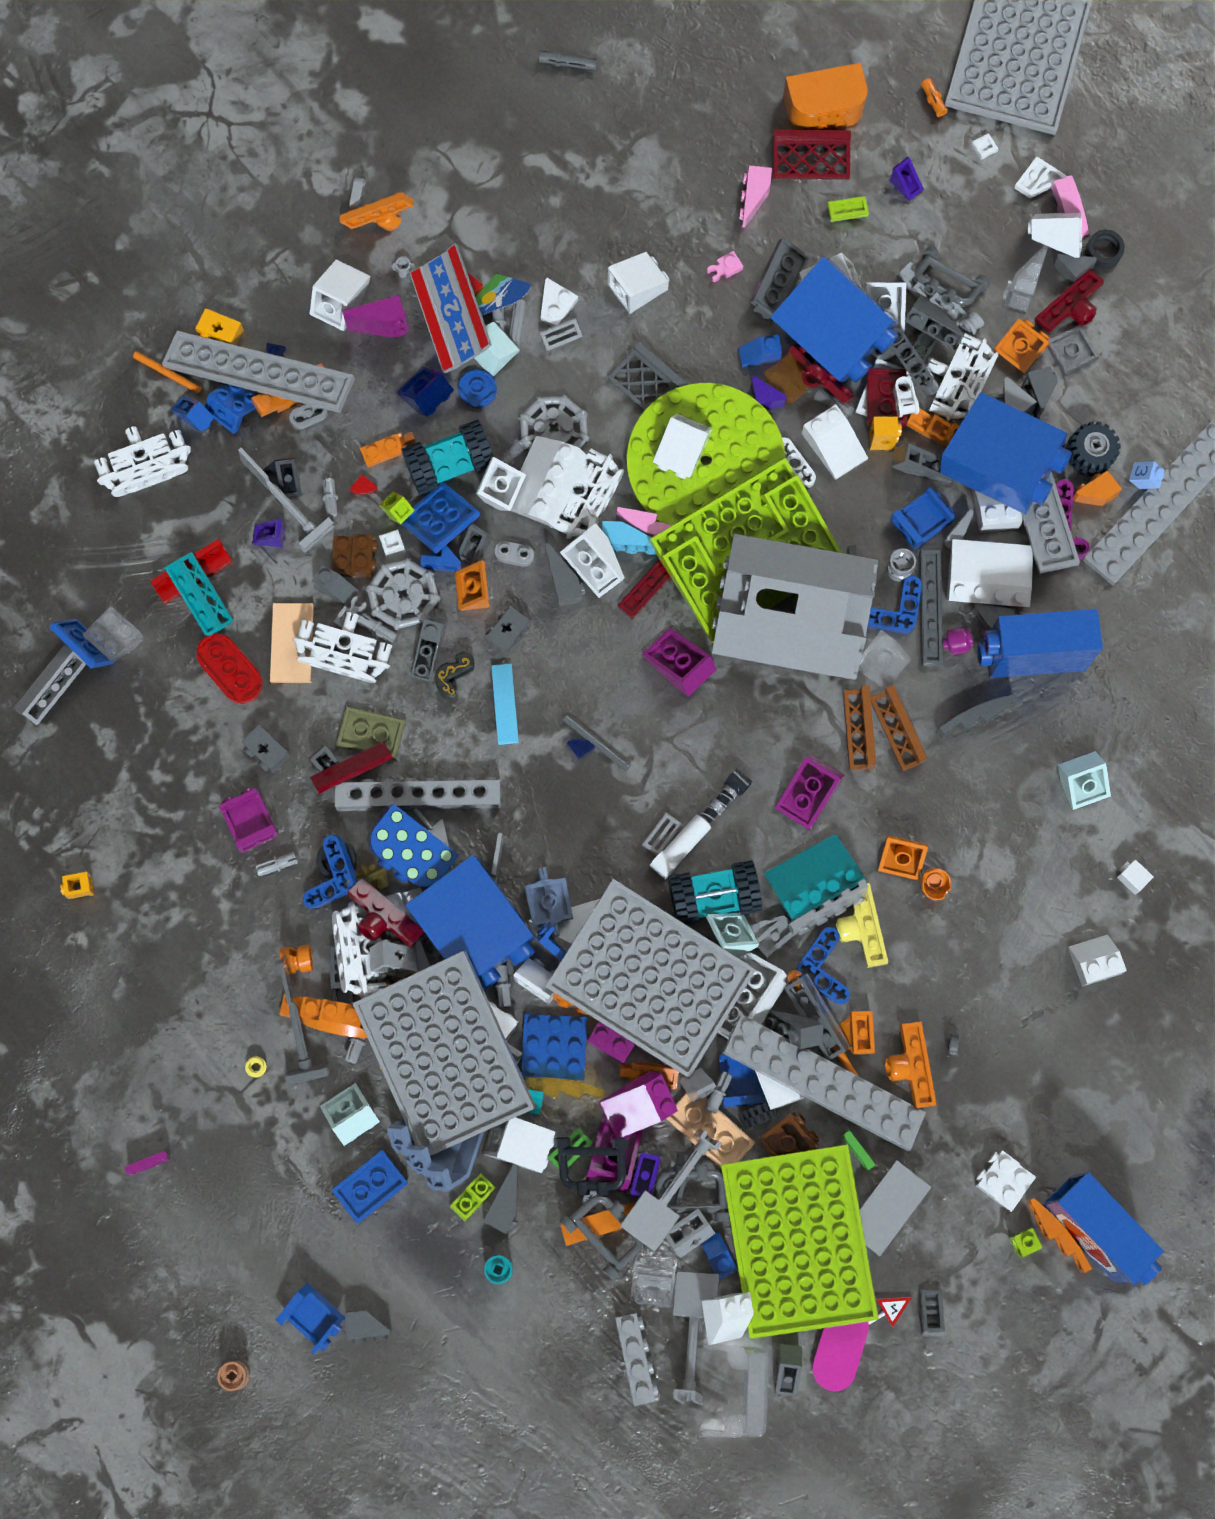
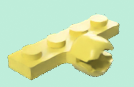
[836,883,888,968]

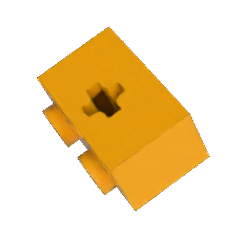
[195,308,244,346]
[869,417,902,450]

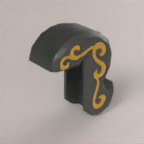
[434,652,475,702]

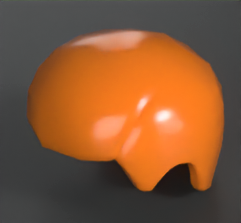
[920,867,951,900]

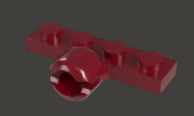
[1035,269,1104,333]
[788,344,855,404]
[347,878,425,948]

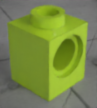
[379,492,415,524]
[1009,1228,1043,1258]

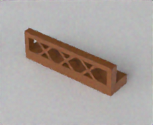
[843,685,876,770]
[871,685,927,772]

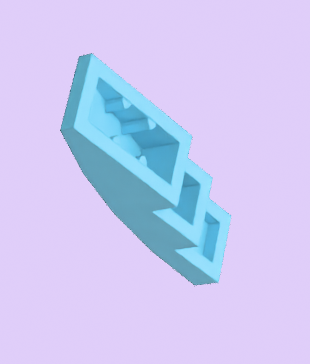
[492,664,519,745]

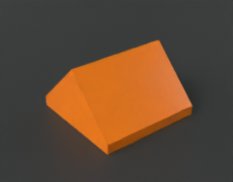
[455,560,490,611]
[878,835,928,880]

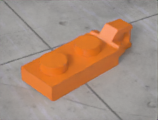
[360,432,416,468]
[620,1061,679,1089]

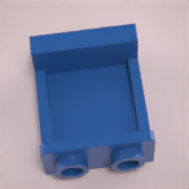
[890,487,954,550]
[537,921,566,961]
[718,1054,766,1108]
[276,1283,346,1354]

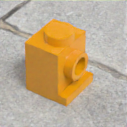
[60,871,94,899]

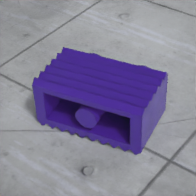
[630,1152,661,1198]

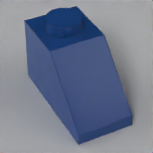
[739,334,782,367]
[170,395,215,432]

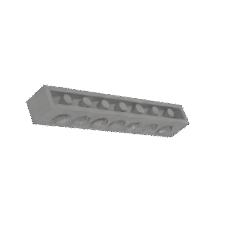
[335,777,501,811]

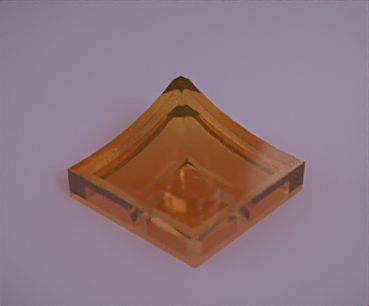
[763,353,811,406]

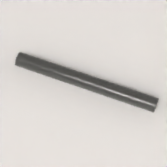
[563,715,631,771]

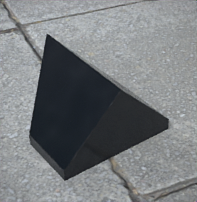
[263,457,301,497]

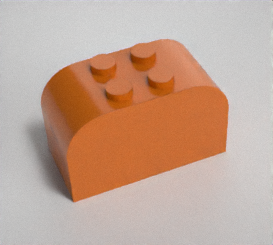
[783,62,868,130]

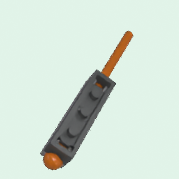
[785,970,858,1076]

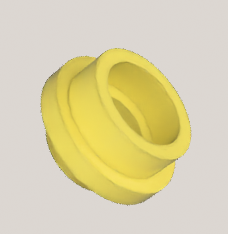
[245,1056,267,1078]

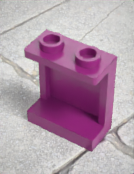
[219,788,279,853]

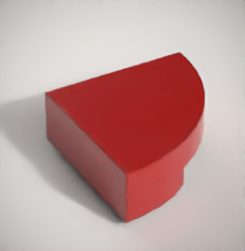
[349,475,378,495]

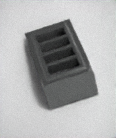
[920,1289,945,1337]

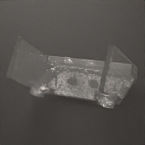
[701,1344,769,1438]

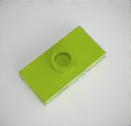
[827,196,869,222]

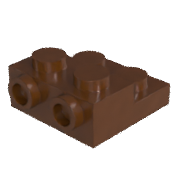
[332,534,378,578]
[758,1112,820,1157]

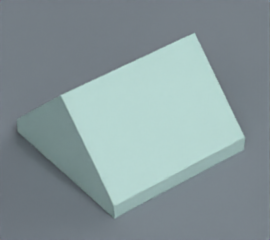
[474,322,520,377]
[706,913,759,958]

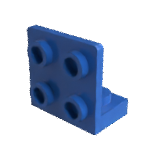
[205,384,257,434]

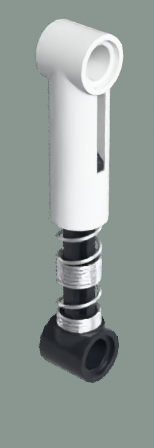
[650,768,753,880]

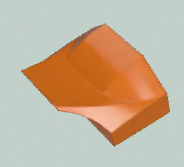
[840,1011,875,1054]

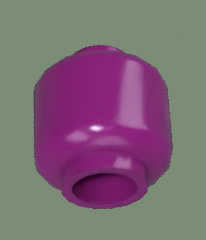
[943,627,974,655]

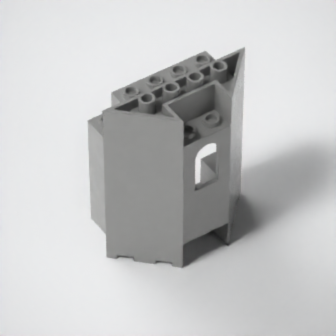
[712,534,878,680]

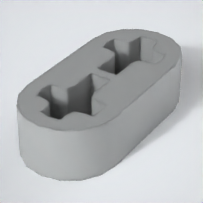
[349,178,366,210]

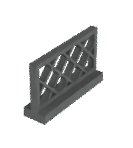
[608,342,688,411]

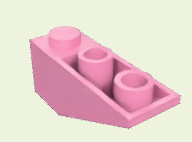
[739,166,772,227]

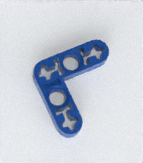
[867,576,922,634]
[303,835,358,908]
[796,927,850,1005]

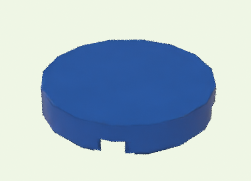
[458,369,497,408]

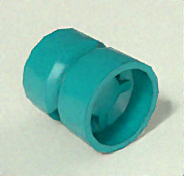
[484,1255,513,1284]

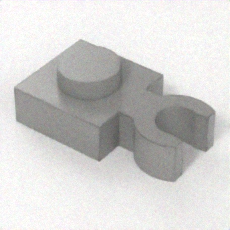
[333,596,367,629]

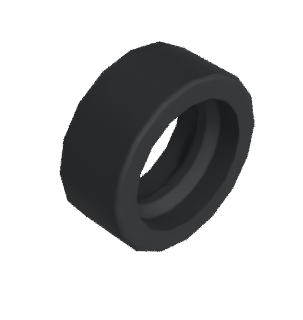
[1085,229,1125,269]
[316,841,357,880]

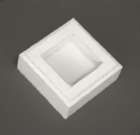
[971,133,998,160]
[379,529,405,555]

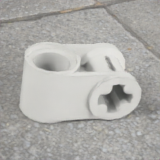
[893,377,919,418]

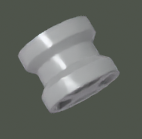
[959,311,984,336]

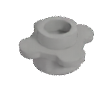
[392,256,415,278]

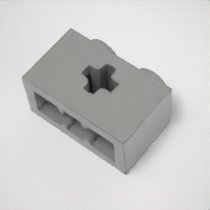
[369,940,417,978]
[666,1208,716,1258]

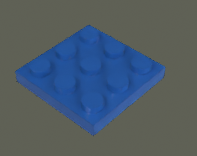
[401,482,480,554]
[521,1014,587,1081]

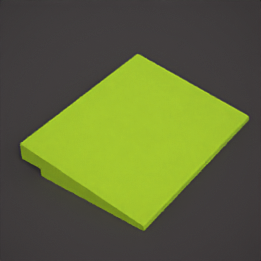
[648,458,842,643]

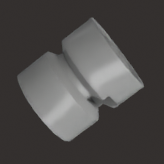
[887,548,916,582]

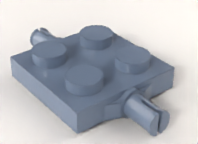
[525,867,573,938]

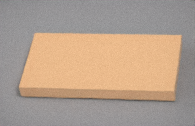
[270,603,314,683]
[666,1093,755,1170]

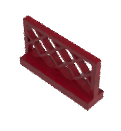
[773,130,851,180]

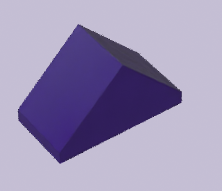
[890,157,924,201]
[751,376,787,410]
[252,518,286,548]

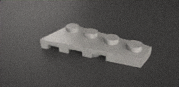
[789,879,868,936]

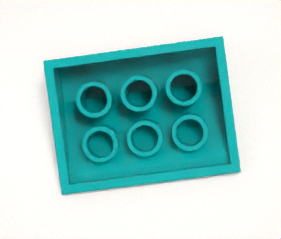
[764,834,866,922]

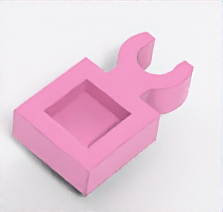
[707,251,743,282]

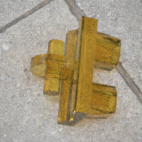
[355,862,389,890]

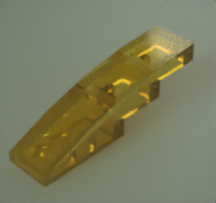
[523,1077,606,1100]

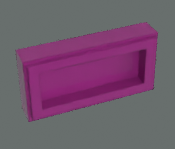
[124,1151,171,1175]

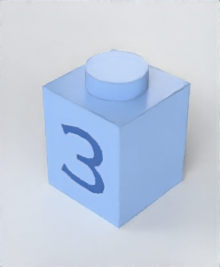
[1129,461,1165,489]

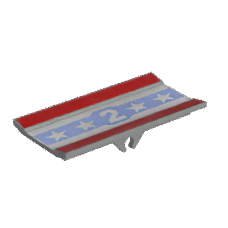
[409,243,492,373]

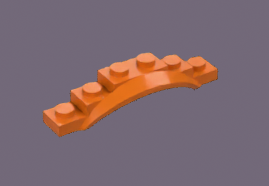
[279,994,368,1038]

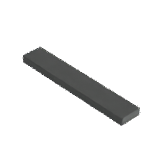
[920,549,943,667]

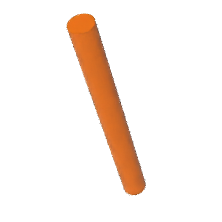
[133,351,203,395]

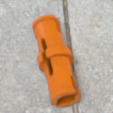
[921,78,948,117]

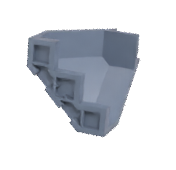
[387,1118,484,1192]

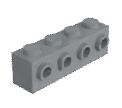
[14,645,86,725]
[615,1313,659,1406]

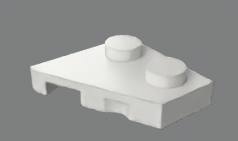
[1014,157,1067,198]
[541,278,578,327]

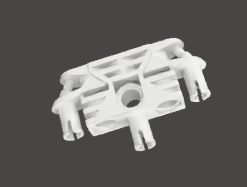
[928,333,999,422]
[94,427,191,497]
[550,448,624,539]
[292,612,392,683]
[332,901,400,999]

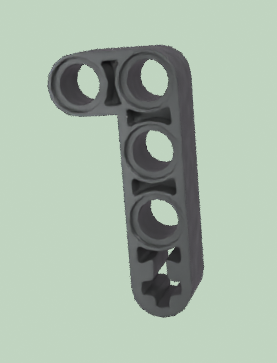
[871,327,939,396]

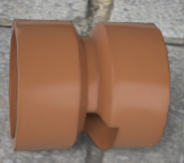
[217,1361,250,1391]

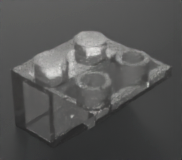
[83,606,144,662]
[629,1254,678,1308]

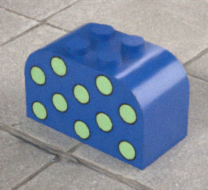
[367,804,459,887]

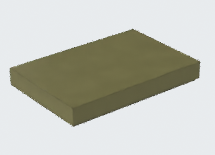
[336,706,406,760]

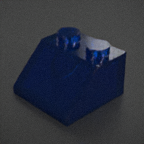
[396,366,454,417]

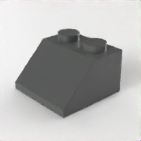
[1021,366,1058,419]

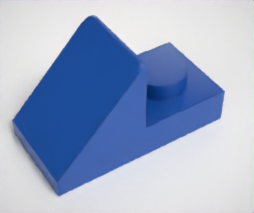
[420,545,462,572]
[701,1231,737,1280]

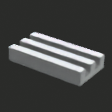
[539,318,583,351]
[642,812,683,857]

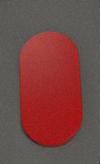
[196,634,263,704]

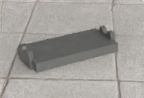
[750,238,808,319]

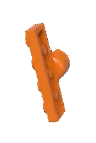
[340,192,414,231]
[885,1021,937,1109]

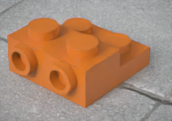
[994,318,1050,374]

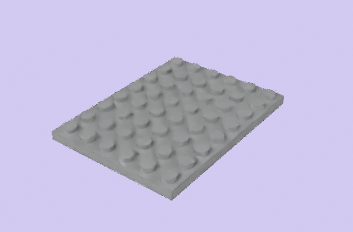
[945,0,1092,135]
[545,879,756,1078]
[353,950,536,1156]

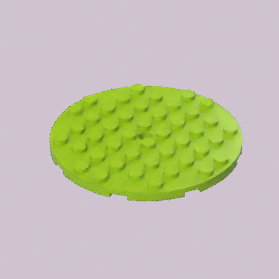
[627,383,785,525]

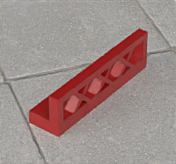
[150,538,233,604]

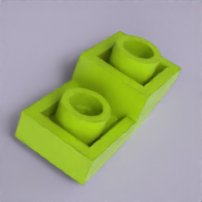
[450,1173,496,1222]

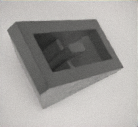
[1054,254,1097,285]
[456,524,490,565]
[309,744,340,772]

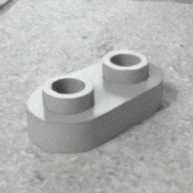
[289,404,328,429]
[495,541,534,567]

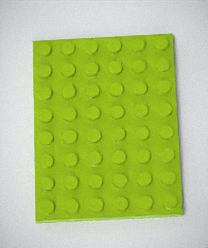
[721,1145,879,1339]

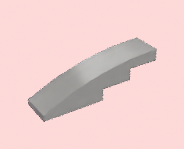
[895,261,967,326]

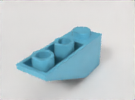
[602,521,656,554]

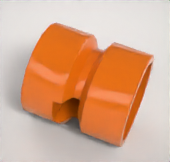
[280,944,313,974]

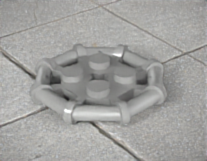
[518,394,590,450]
[365,558,441,630]

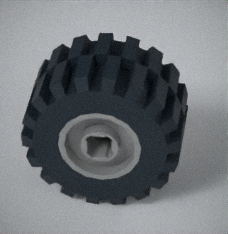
[1066,421,1121,476]

